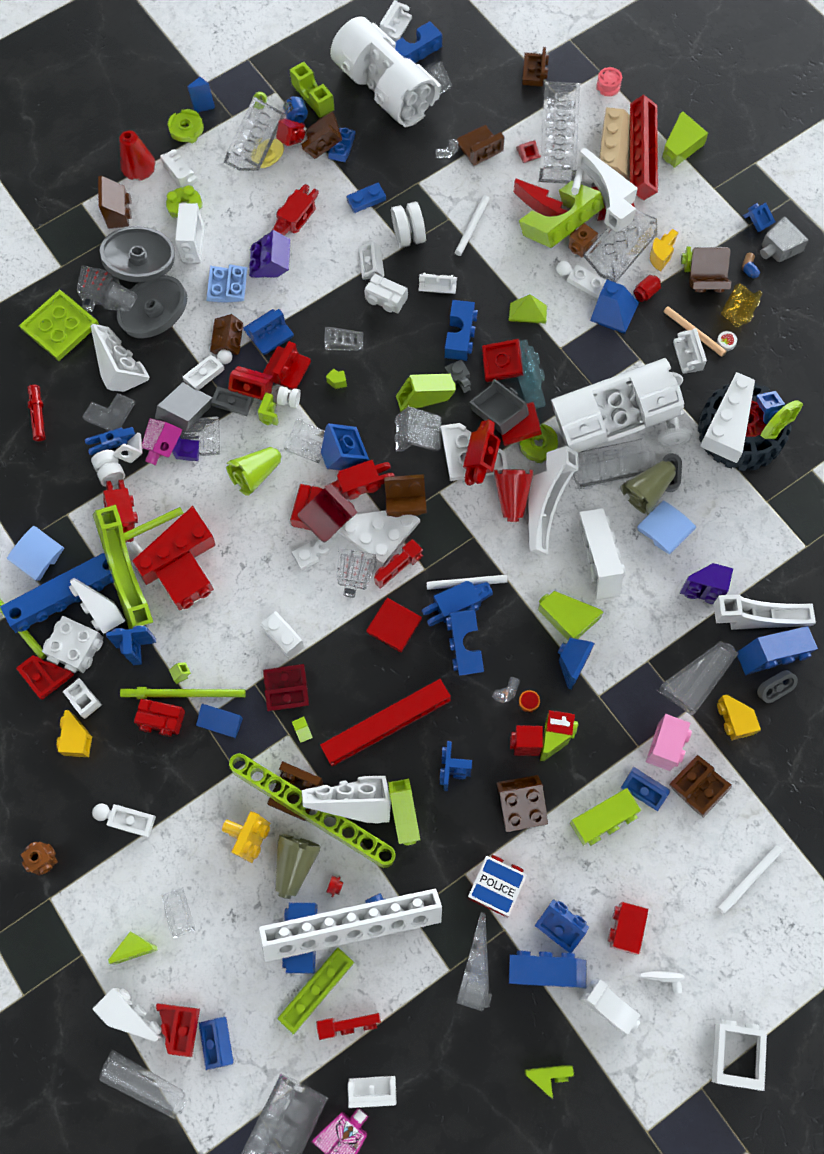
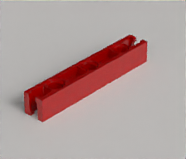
[320,679,451,767]

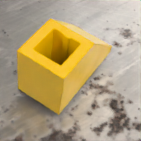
[717,695,761,740]
[56,710,92,757]

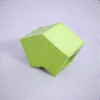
[326,369,347,389]
[169,662,191,684]
[292,717,313,743]

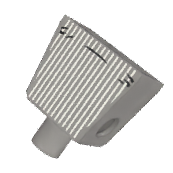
[760,217,808,262]

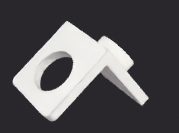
[113,433,143,463]

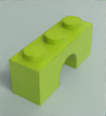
[290,62,335,118]

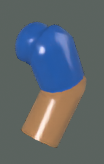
[742,253,760,279]

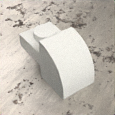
[63,678,102,719]

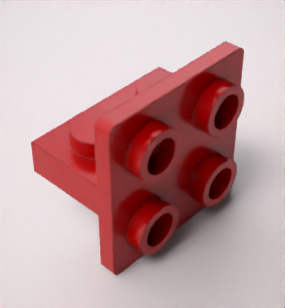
[263,341,311,390]

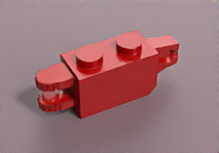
[272,184,319,236]
[463,419,500,486]
[325,460,395,500]
[103,479,138,543]

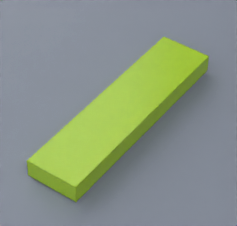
[277,947,355,1035]

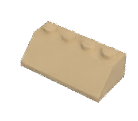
[599,107,630,182]

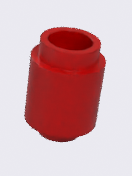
[633,275,661,302]

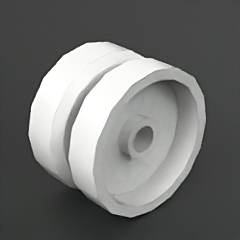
[391,202,426,248]

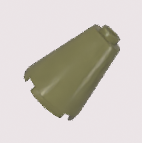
[620,461,676,515]
[275,835,321,899]

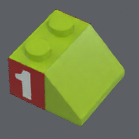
[540,710,578,761]

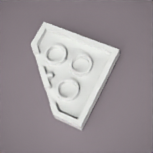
[441,423,508,481]
[337,510,420,566]

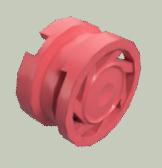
[596,67,622,97]

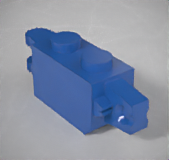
[422,581,493,626]

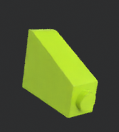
[662,112,708,168]
[396,374,456,412]
[538,591,603,640]
[388,779,420,845]

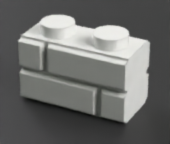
[365,274,408,314]
[260,612,305,660]

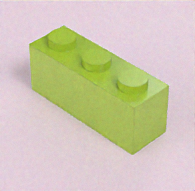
[570,788,641,846]

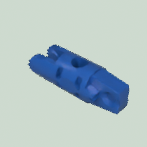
[85,427,135,455]

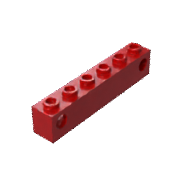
[630,95,658,200]

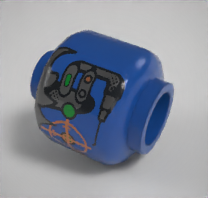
[283,96,308,123]

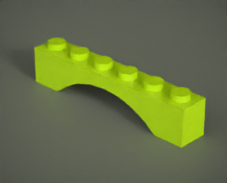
[92,505,153,629]

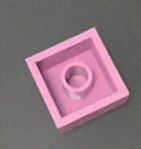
[646,714,692,771]

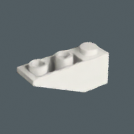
[69,578,125,634]
[93,988,164,1042]

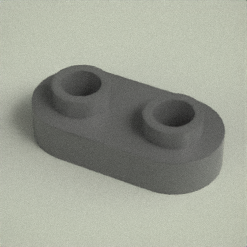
[662,453,682,492]
[757,670,798,703]

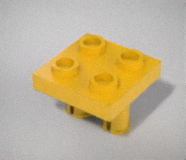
[222,811,271,863]

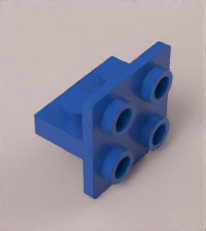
[243,309,294,355]
[106,626,156,665]
[440,741,472,791]

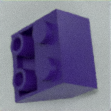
[249,230,291,278]
[680,563,734,604]

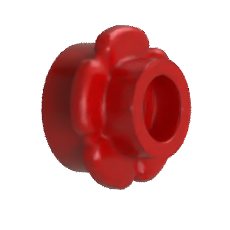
[326,876,344,897]

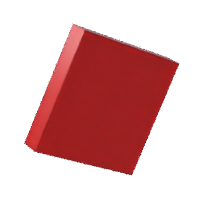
[482,339,524,382]
[502,402,542,446]
[366,598,422,653]

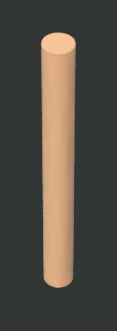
[663,306,727,357]

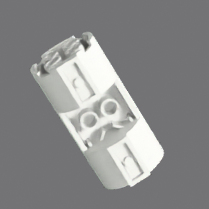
[331,17,441,127]
[551,358,684,452]

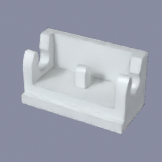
[380,0,412,42]
[160,150,198,187]
[673,328,707,374]
[348,1076,397,1108]

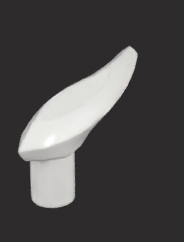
[640,971,685,994]

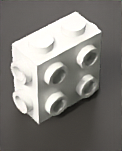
[42,616,103,673]

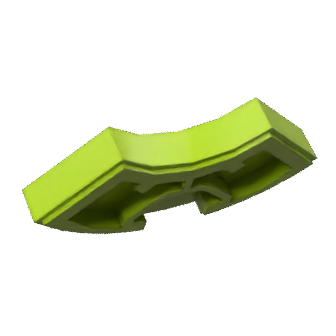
[760,400,803,439]

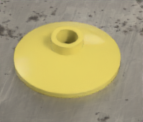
[252,139,284,168]

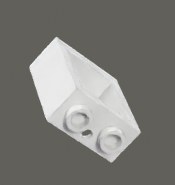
[175,203,204,263]
[712,1019,767,1091]

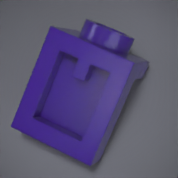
[172,436,202,461]

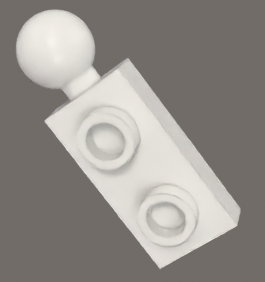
[556,261,606,299]
[183,349,232,390]
[92,804,156,838]

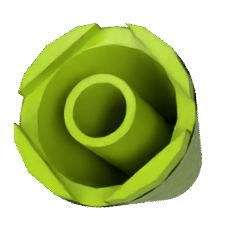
[226,447,281,496]

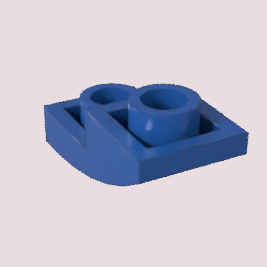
[328,128,356,162]

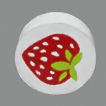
[717,331,737,351]

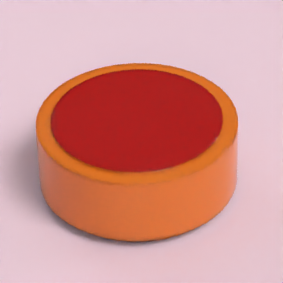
[519,690,540,712]

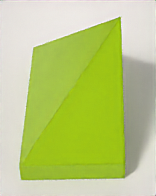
[509,294,547,324]
[108,931,158,965]

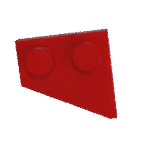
[16,655,74,700]
[156,1003,200,1057]

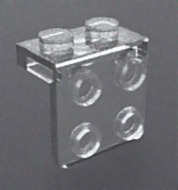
[395,406,441,452]

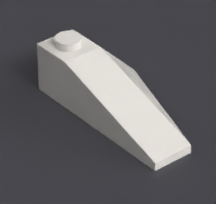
[91,324,150,392]
[302,776,391,823]

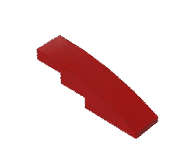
[513,178,568,217]

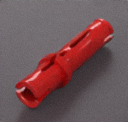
[27,385,46,441]

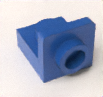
[743,203,776,232]
[756,391,785,424]

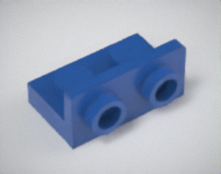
[534,899,589,953]

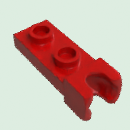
[374,539,423,589]
[316,1013,381,1040]

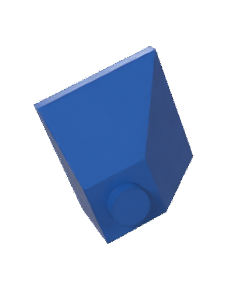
[590,280,639,334]
[321,423,369,470]
[558,638,595,690]

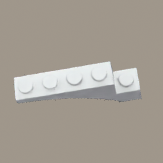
[577,148,638,233]
[528,446,578,556]
[713,594,816,630]

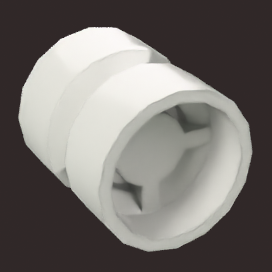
[91,450,125,487]

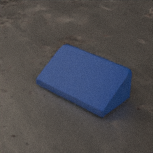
[187,76,215,112]
[196,704,243,738]
[621,767,670,811]
[199,1017,233,1070]

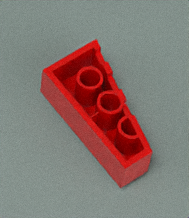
[132,506,216,585]

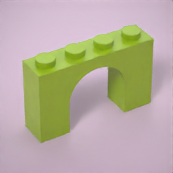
[519,181,604,248]

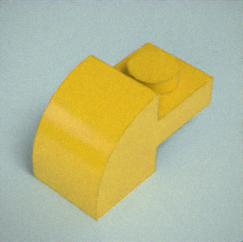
[650,229,678,271]

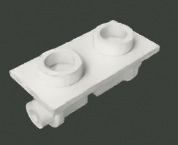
[419,273,457,294]

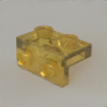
[721,283,763,327]

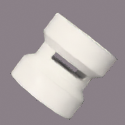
[277,386,300,408]

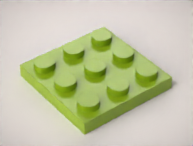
[19,290,99,361]

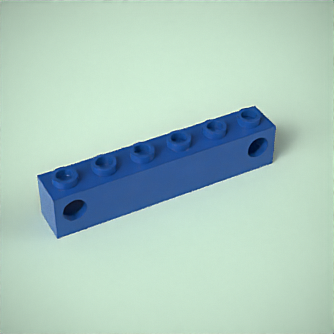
[0,553,114,633]

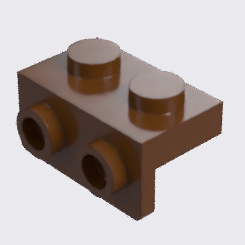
[522,47,549,86]
[210,314,243,355]

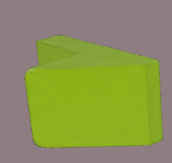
[525,1065,574,1099]

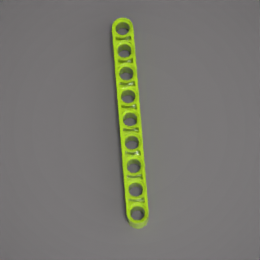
[229,753,395,868]

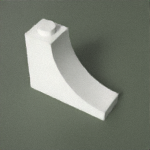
[579,979,640,1035]

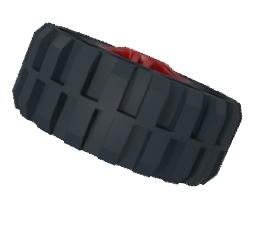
[698,383,792,471]

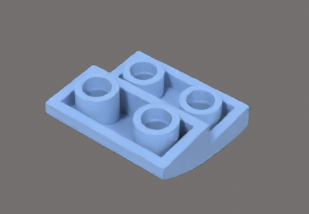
[206,264,247,302]
[637,500,696,555]
[6,526,64,581]

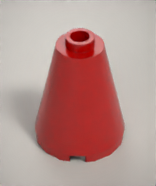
[119,131,156,180]
[494,469,534,522]

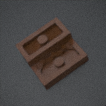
[669,755,732,818]

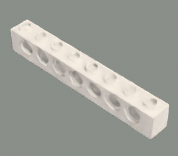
[259,889,442,962]

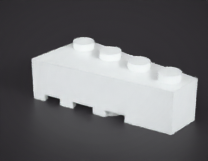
[700,372,755,463]
[579,508,626,600]

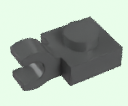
[445,359,471,393]

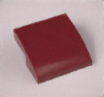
[263,664,309,711]

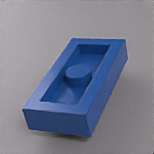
[346,182,386,213]

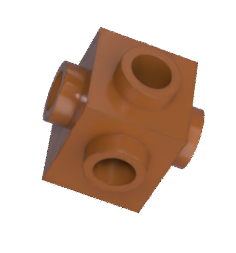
[568,223,598,258]
[20,841,58,875]

